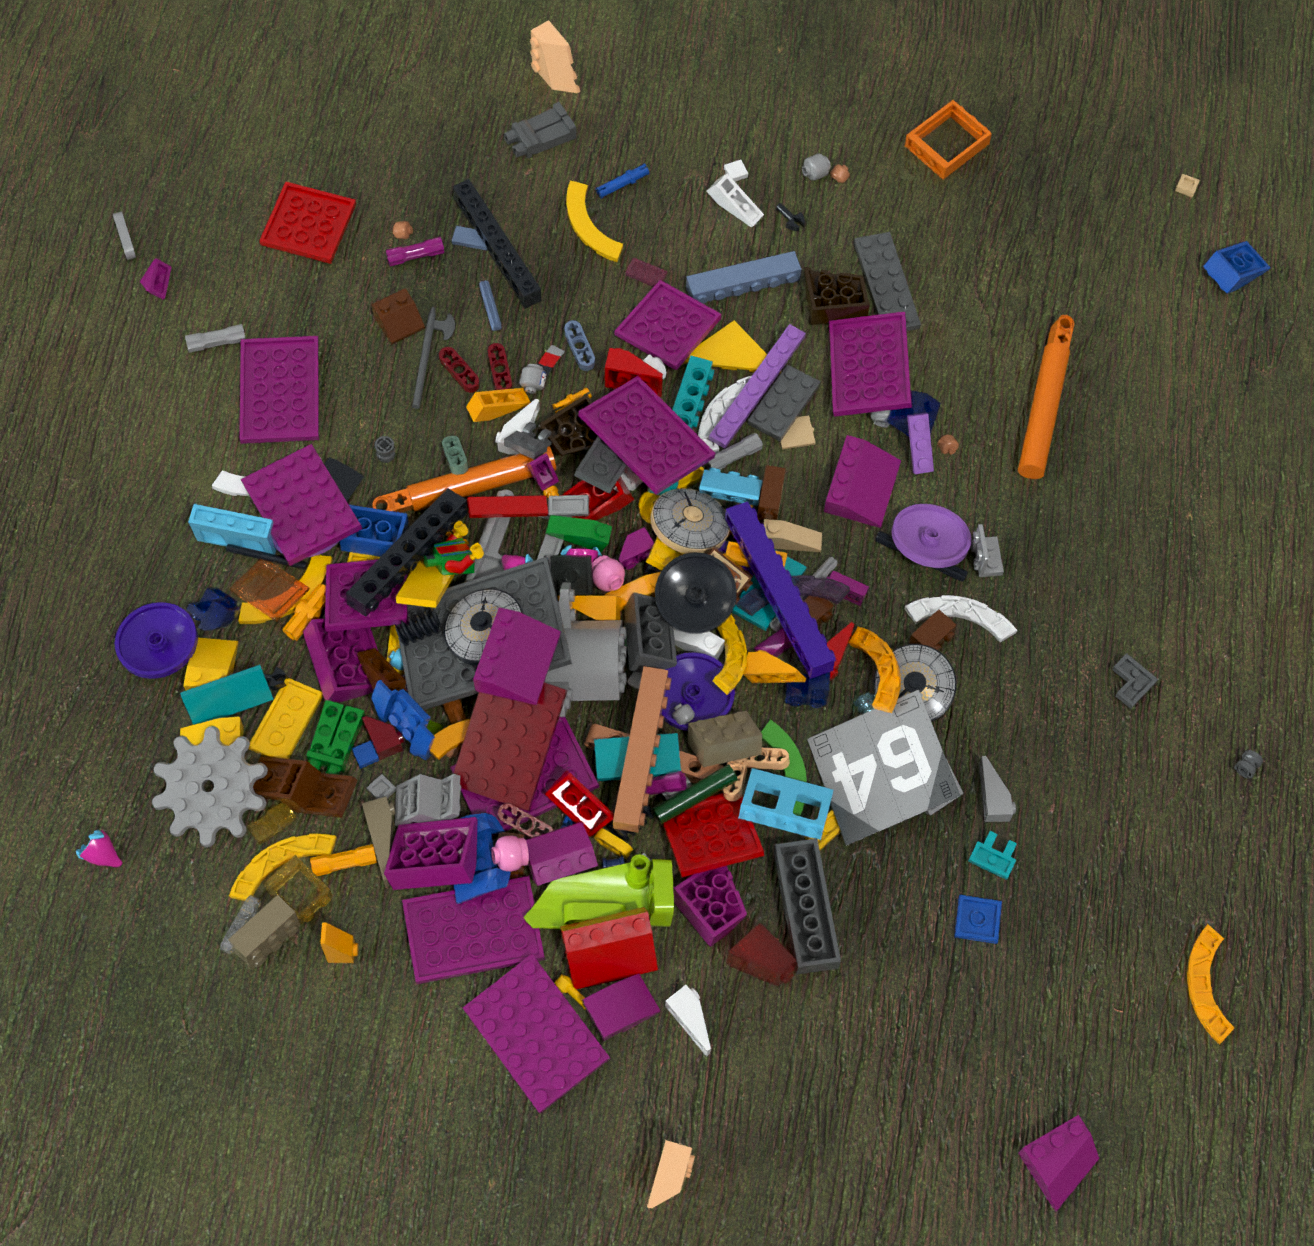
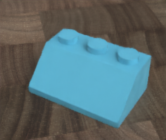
[699,468,763,507]

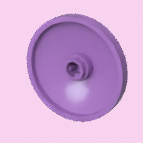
[892,504,971,568]

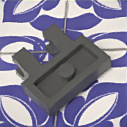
[504,422,551,460]

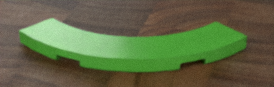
[761,719,807,816]

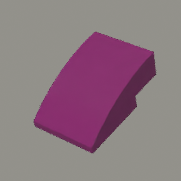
[582,974,661,1041]

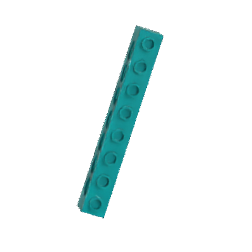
[647,355,715,495]

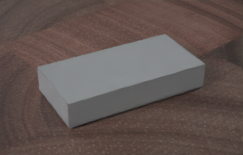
[549,495,589,517]

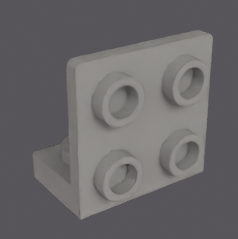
[970,524,1004,577]

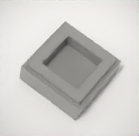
[366,774,396,799]

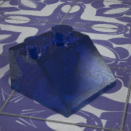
[887,390,941,436]

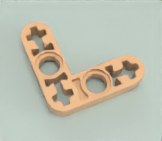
[723,747,790,801]

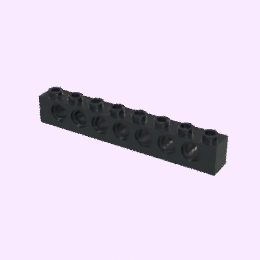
[453,179,541,309]
[346,488,468,616]

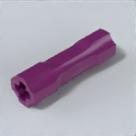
[386,237,445,266]
[646,771,687,795]

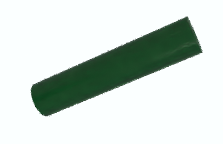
[652,764,738,825]

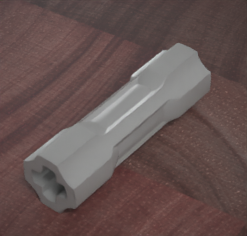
[185,324,246,353]
[705,433,763,470]

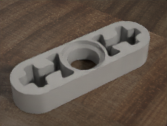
[113,211,136,260]

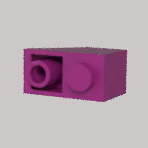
[619,527,654,570]

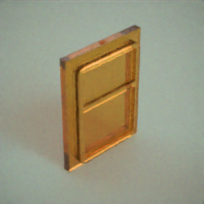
[230,559,310,622]

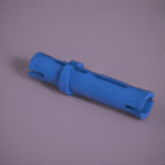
[596,164,649,198]

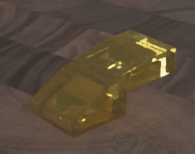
[248,803,296,845]

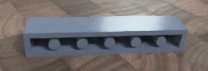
[686,251,801,304]

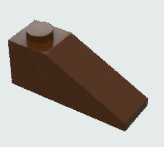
[357,648,406,691]

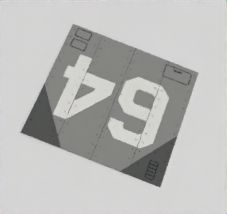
[807,690,961,845]

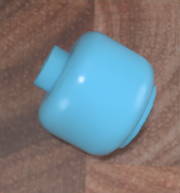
[389,648,404,671]

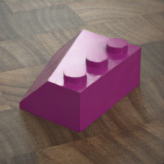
[673,866,747,947]
[1018,1115,1099,1213]

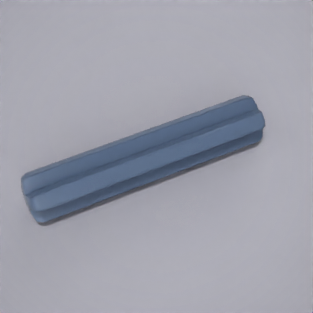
[479,280,502,331]

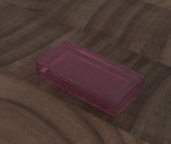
[625,258,667,287]

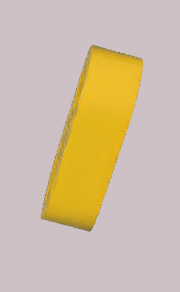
[594,828,633,859]

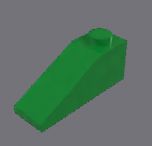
[545,515,612,552]

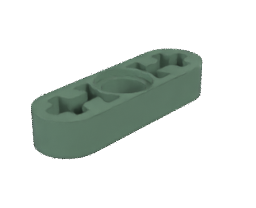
[442,436,469,475]

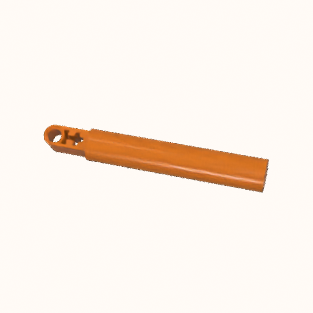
[1018,315,1074,479]
[373,446,556,513]

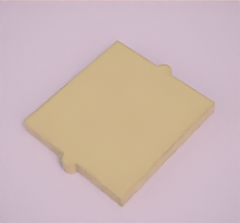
[780,415,815,449]

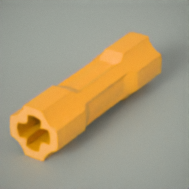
[310,844,377,877]

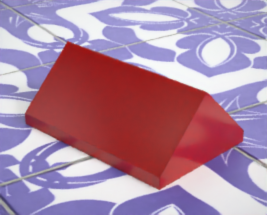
[545,770,614,837]

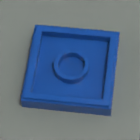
[954,895,1002,944]

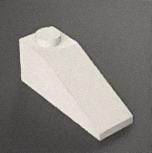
[707,173,764,227]
[495,399,540,455]
[673,628,725,660]
[665,985,711,1057]

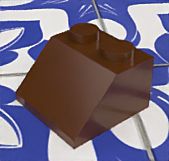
[372,288,425,345]

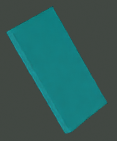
[732,549,807,631]
[180,665,274,725]
[594,733,681,781]

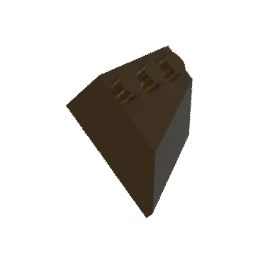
[804,267,869,325]
[537,394,598,456]

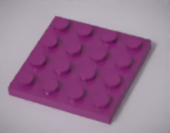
[615,280,721,370]
[325,559,408,632]

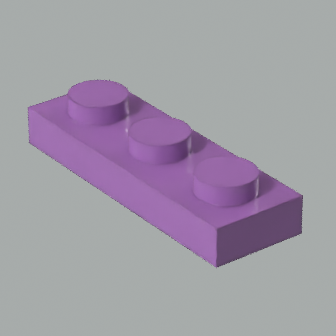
[907,413,934,474]

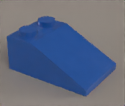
[1203,241,1271,294]

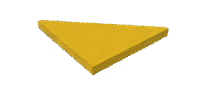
[682,320,782,374]

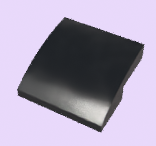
[324,457,364,501]

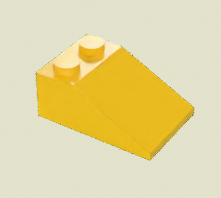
[184,637,238,691]
[180,717,244,745]

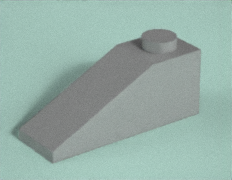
[979,756,1016,822]

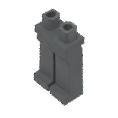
[504,102,576,159]

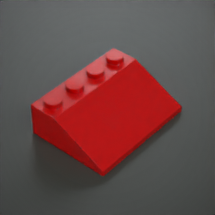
[560,907,658,989]

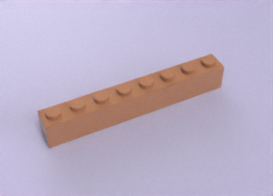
[613,666,672,833]

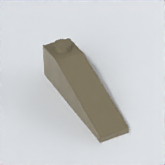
[362,797,396,887]

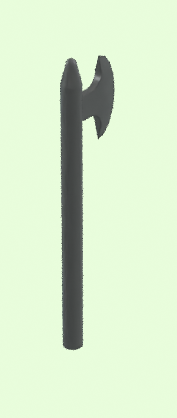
[412,307,455,409]

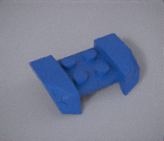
[371,680,435,760]
[454,813,511,904]

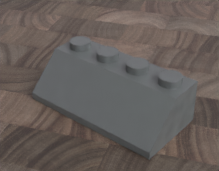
[624,593,677,673]

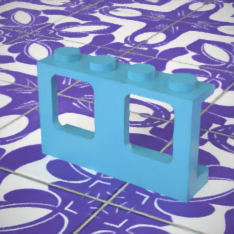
[188,504,276,554]
[738,768,834,840]

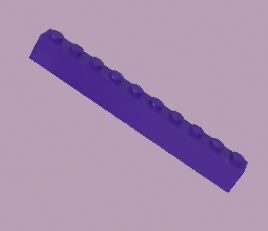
[725,501,836,679]

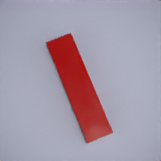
[467,495,548,518]

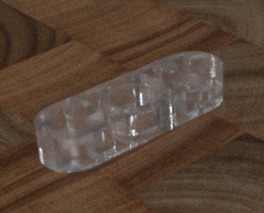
[220,895,261,954]

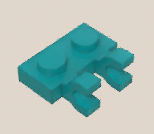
[968,831,1017,880]

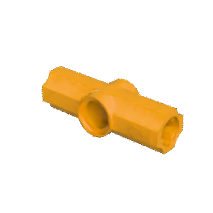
[282,584,326,641]

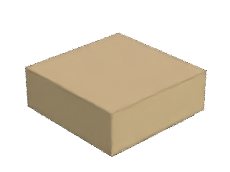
[1175,174,1200,197]

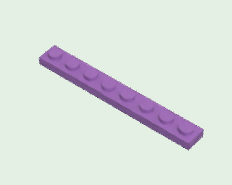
[708,324,806,449]

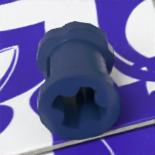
[602,855,624,869]

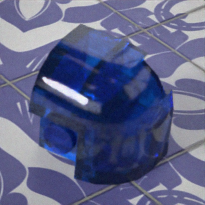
[186,587,241,631]

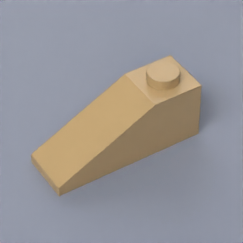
[763,519,822,552]

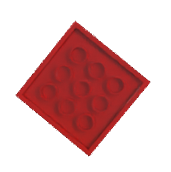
[259,182,356,264]
[663,791,764,877]

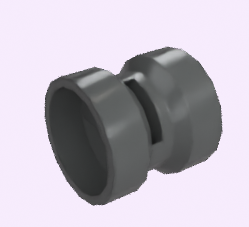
[375,436,396,463]
[1234,750,1263,779]

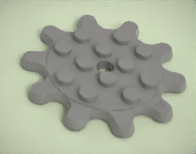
[152,726,268,847]

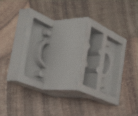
[395,774,461,826]

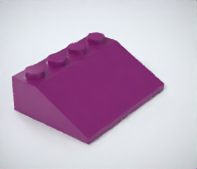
[824,435,901,528]
[473,607,561,705]
[303,619,378,702]
[384,817,478,890]

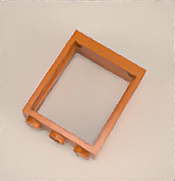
[905,100,992,180]

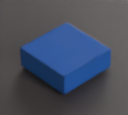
[352,741,379,769]

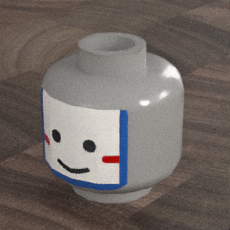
[519,364,546,394]

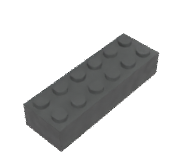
[774,839,841,975]

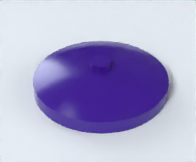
[115,602,198,679]
[661,652,735,731]

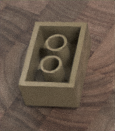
[688,711,762,767]
[228,895,300,970]

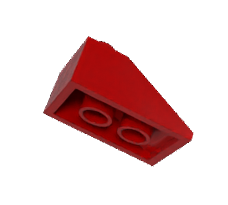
[605,348,663,397]
[561,476,634,521]

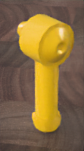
[554,974,586,1010]

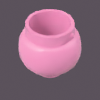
[592,555,625,592]
[491,835,529,872]

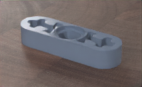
[564,320,595,371]

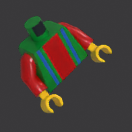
[424,521,484,575]

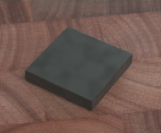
[550,555,593,596]

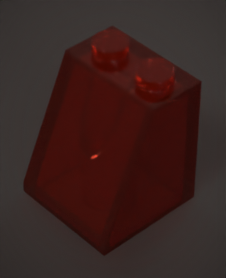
[727,923,797,986]

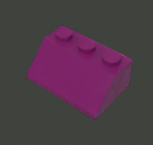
[526,822,598,886]

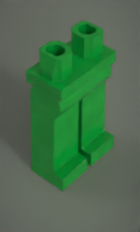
[306,700,366,775]

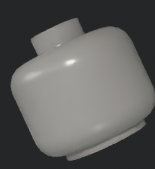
[672,703,695,725]

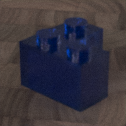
[785,672,830,708]

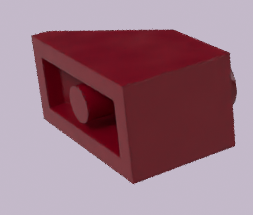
[362,716,404,761]

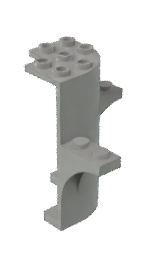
[545,583,627,717]

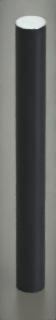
[226,544,307,570]

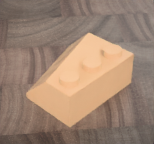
[530,21,580,93]
[647,1140,695,1209]

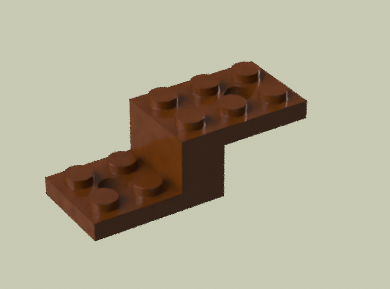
[253,756,358,818]

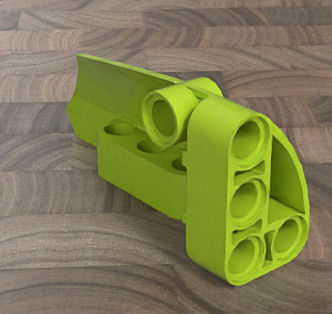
[524,854,674,929]

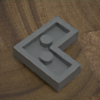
[1112,653,1158,709]

